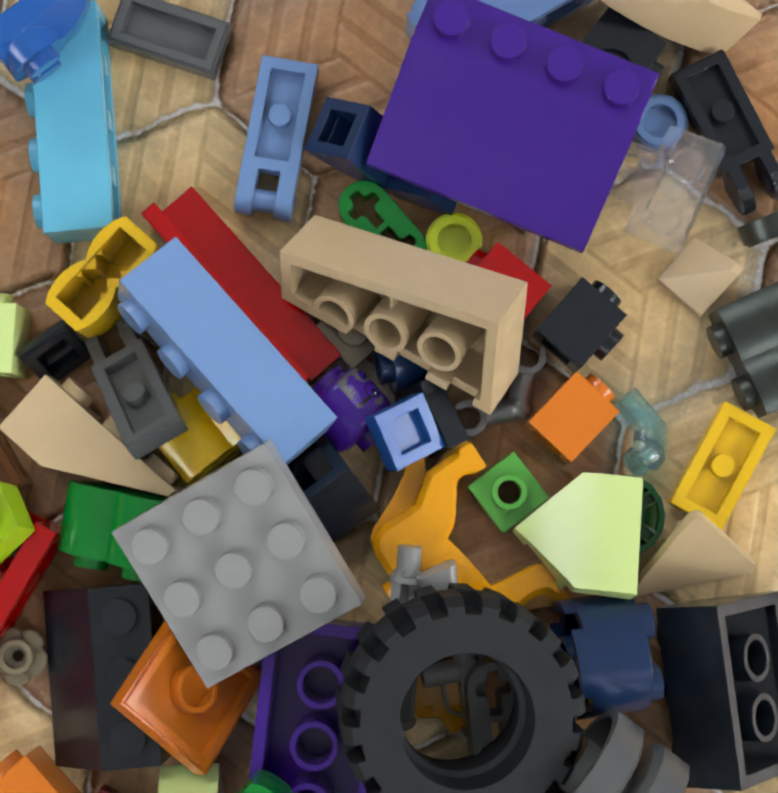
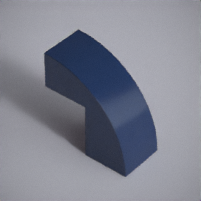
[305,97,457,215]

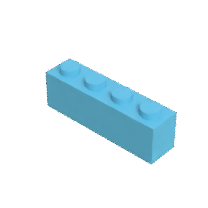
[24,1,122,244]

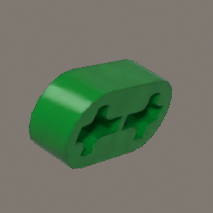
[338,180,426,250]

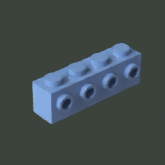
[117,237,338,465]

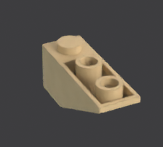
[0,374,182,497]

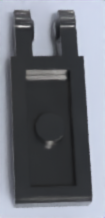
[668,49,778,216]

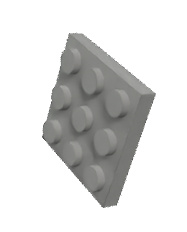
[112,438,366,689]

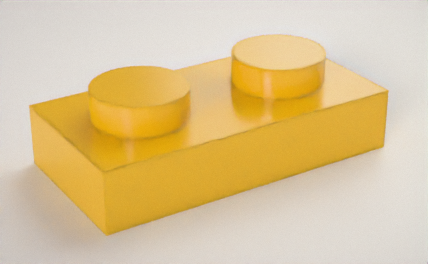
[666,401,776,530]

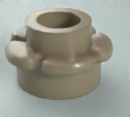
[0,627,48,685]

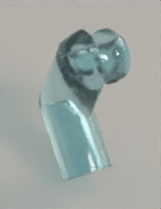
[614,387,667,476]

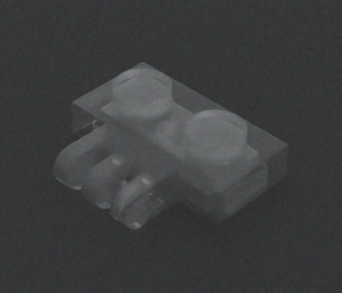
[608,125,727,255]

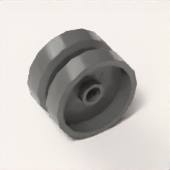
[546,708,690,793]

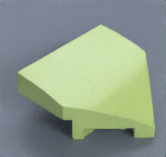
[513,472,643,600]

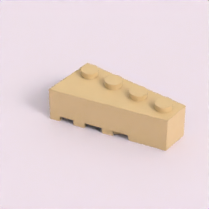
[280,215,528,415]

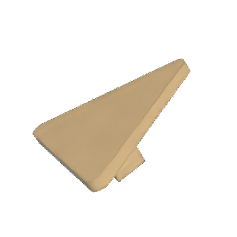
[636,510,756,596]

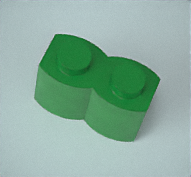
[57,480,169,582]

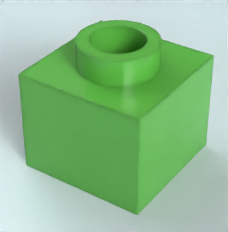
[465,451,550,533]

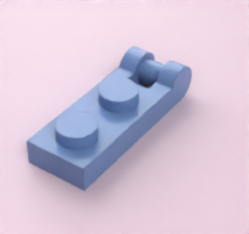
[234,55,319,223]

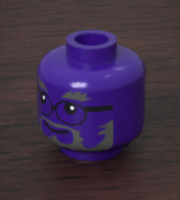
[312,366,390,453]

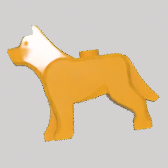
[370,441,570,735]

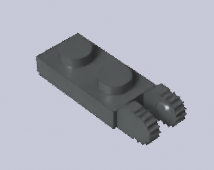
[85,319,189,460]

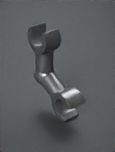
[454,346,547,438]

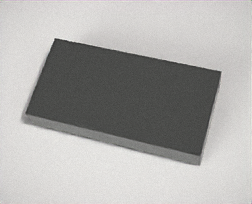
[107,0,233,81]

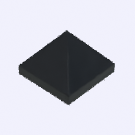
[16,319,91,381]

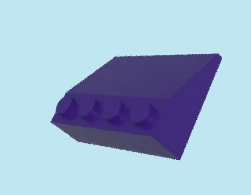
[366,0,660,253]

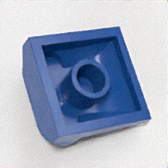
[0,0,90,85]

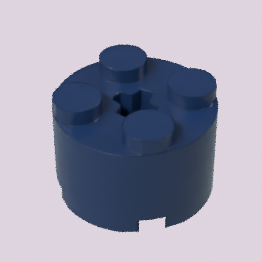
[550,595,664,721]

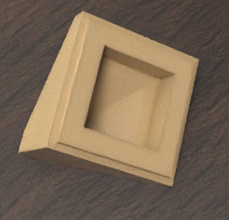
[657,237,744,317]

